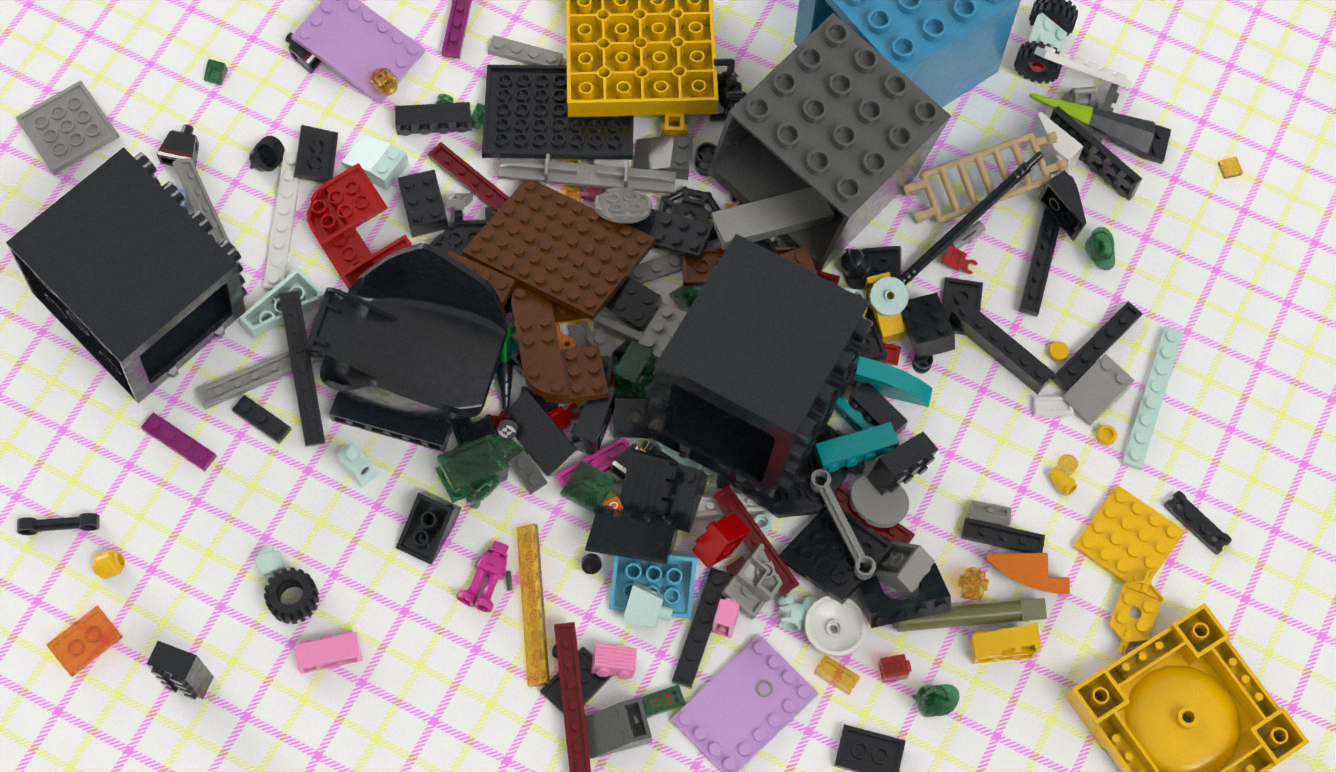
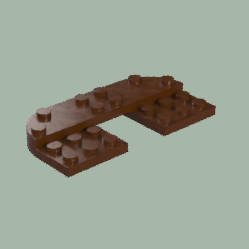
[511,283,609,404]

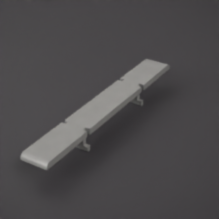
[497,154,676,194]

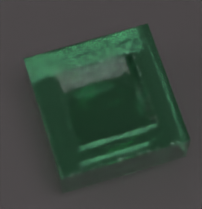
[470,103,485,130]

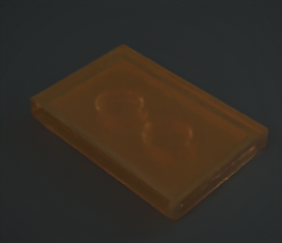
[46,605,123,677]

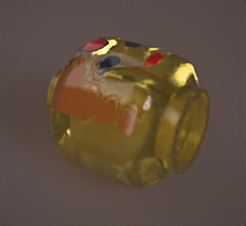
[370,68,398,96]

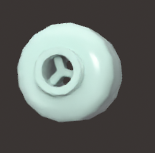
[255,547,285,579]

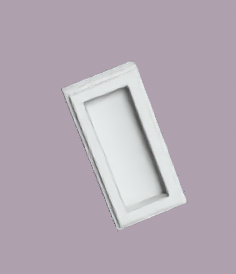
[1032,396,1074,417]

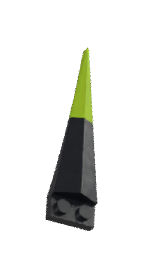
[1029,93,1171,164]

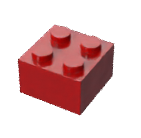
[692,513,751,568]

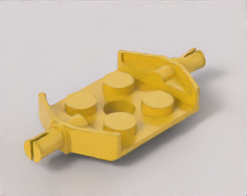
[1108,569,1164,656]

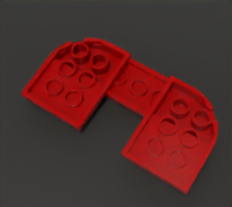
[307,163,413,289]

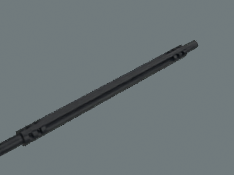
[901,151,1044,286]

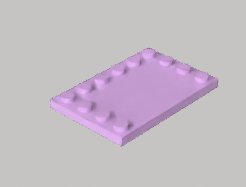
[291,0,425,104]
[670,634,818,772]

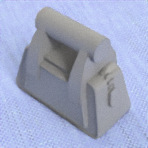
[1061,86,1098,109]

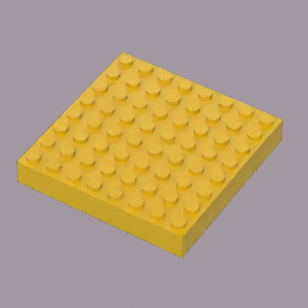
[566,0,718,117]

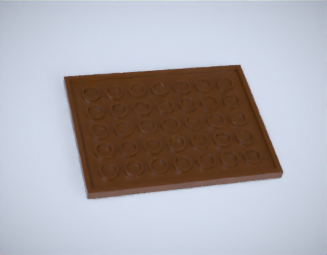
[462,180,656,321]

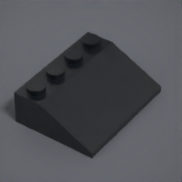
[585,506,679,564]

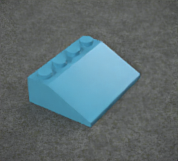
[609,551,697,618]

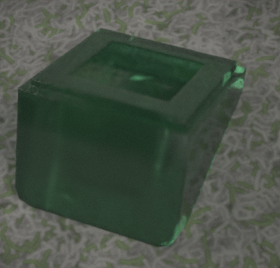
[203,59,228,85]

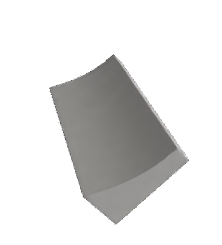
[711,187,835,250]

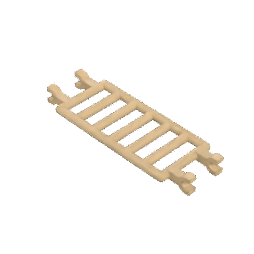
[903,131,1068,224]

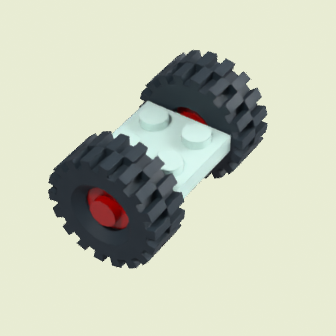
[1014,0,1078,84]

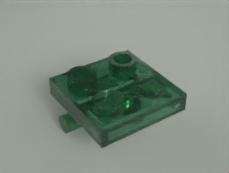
[560,461,616,514]

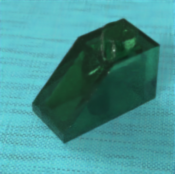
[669,285,699,312]

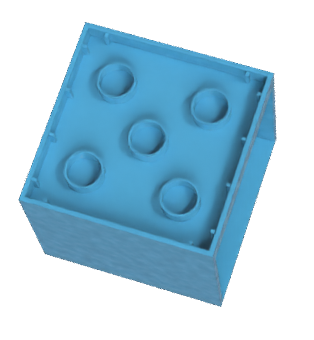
[794,0,1021,108]

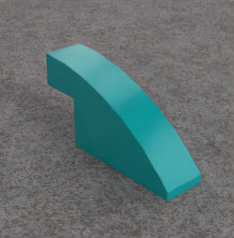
[854,356,933,407]

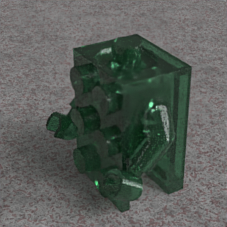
[435,433,510,509]

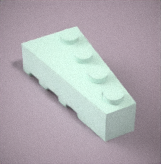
[239,268,324,338]

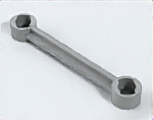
[810,469,876,580]

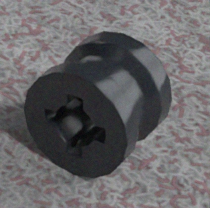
[912,354,933,374]

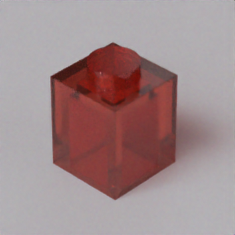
[878,654,912,683]

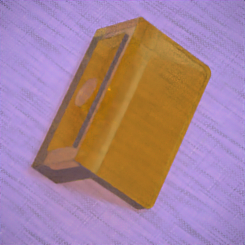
[814,655,861,695]

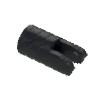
[612,339,638,365]

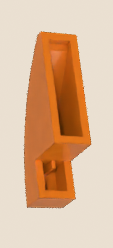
[985,553,1070,594]

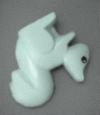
[778,590,819,632]

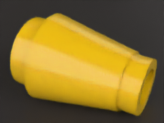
[1048,467,1078,496]

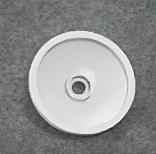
[805,596,867,657]

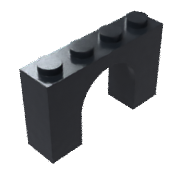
[857,563,951,628]

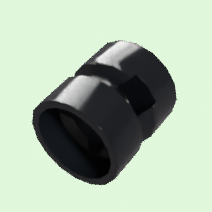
[695,142,717,176]

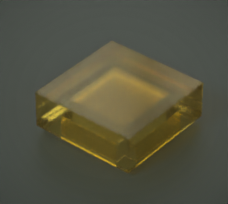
[1217,156,1243,179]

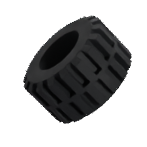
[264,567,319,624]

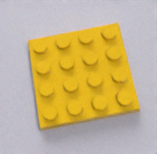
[1072,485,1185,583]

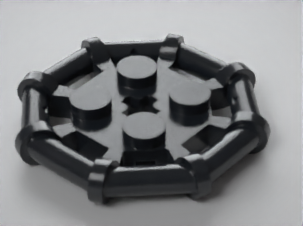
[659,186,721,242]

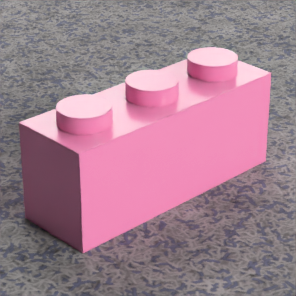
[294,631,363,674]

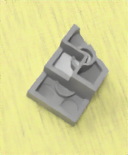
[721,543,783,620]

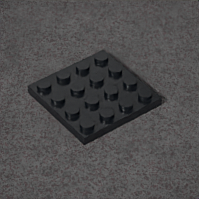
[778,506,894,605]

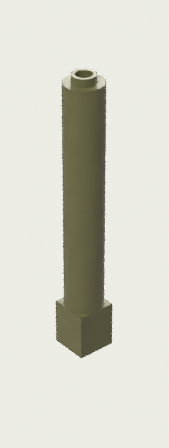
[892,598,1047,632]

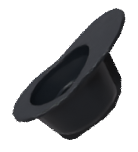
[249,136,285,172]
[840,248,875,290]

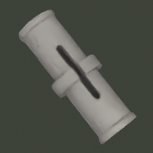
[949,221,986,249]

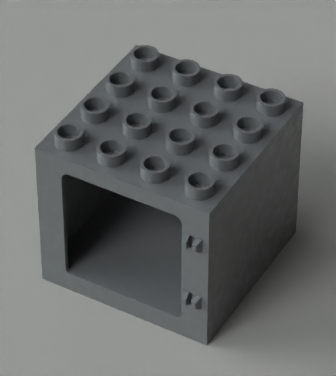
[708,13,951,271]

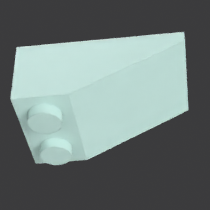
[341,135,409,191]

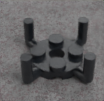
[709,58,747,122]

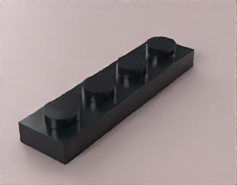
[961,518,1045,553]

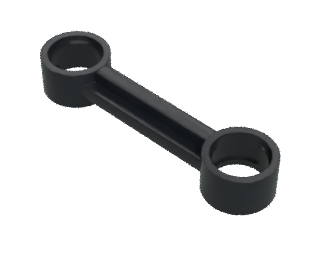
[17,513,100,536]

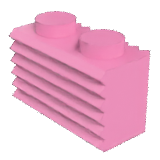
[712,598,740,638]
[591,643,637,680]

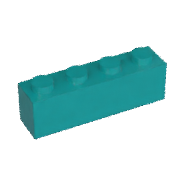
[813,422,899,473]

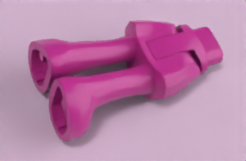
[456,541,509,612]

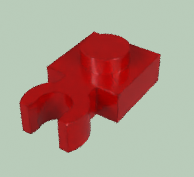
[941,245,978,274]
[548,403,579,430]

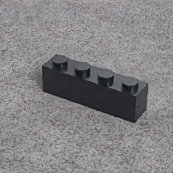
[395,102,472,136]

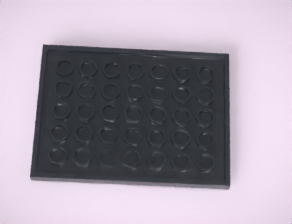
[482,65,634,160]

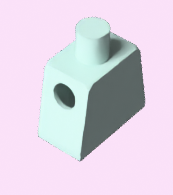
[337,442,378,488]
[622,581,673,627]

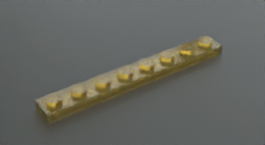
[516,523,550,688]

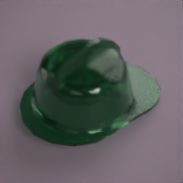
[1085,227,1115,270]
[912,684,959,717]

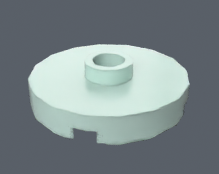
[869,277,909,316]

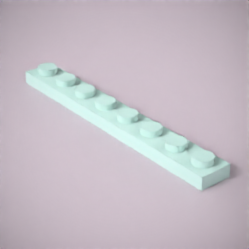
[1121,326,1183,470]

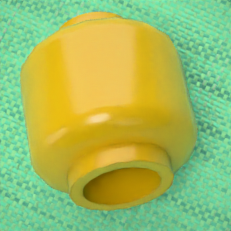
[92,549,125,579]

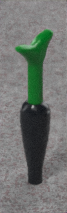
[497,327,514,410]

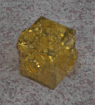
[958,567,989,601]

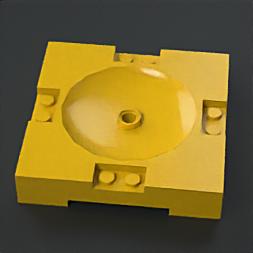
[1065,603,1309,772]

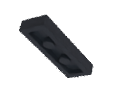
[232,395,292,444]

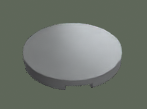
[594,187,652,223]
[849,475,909,528]

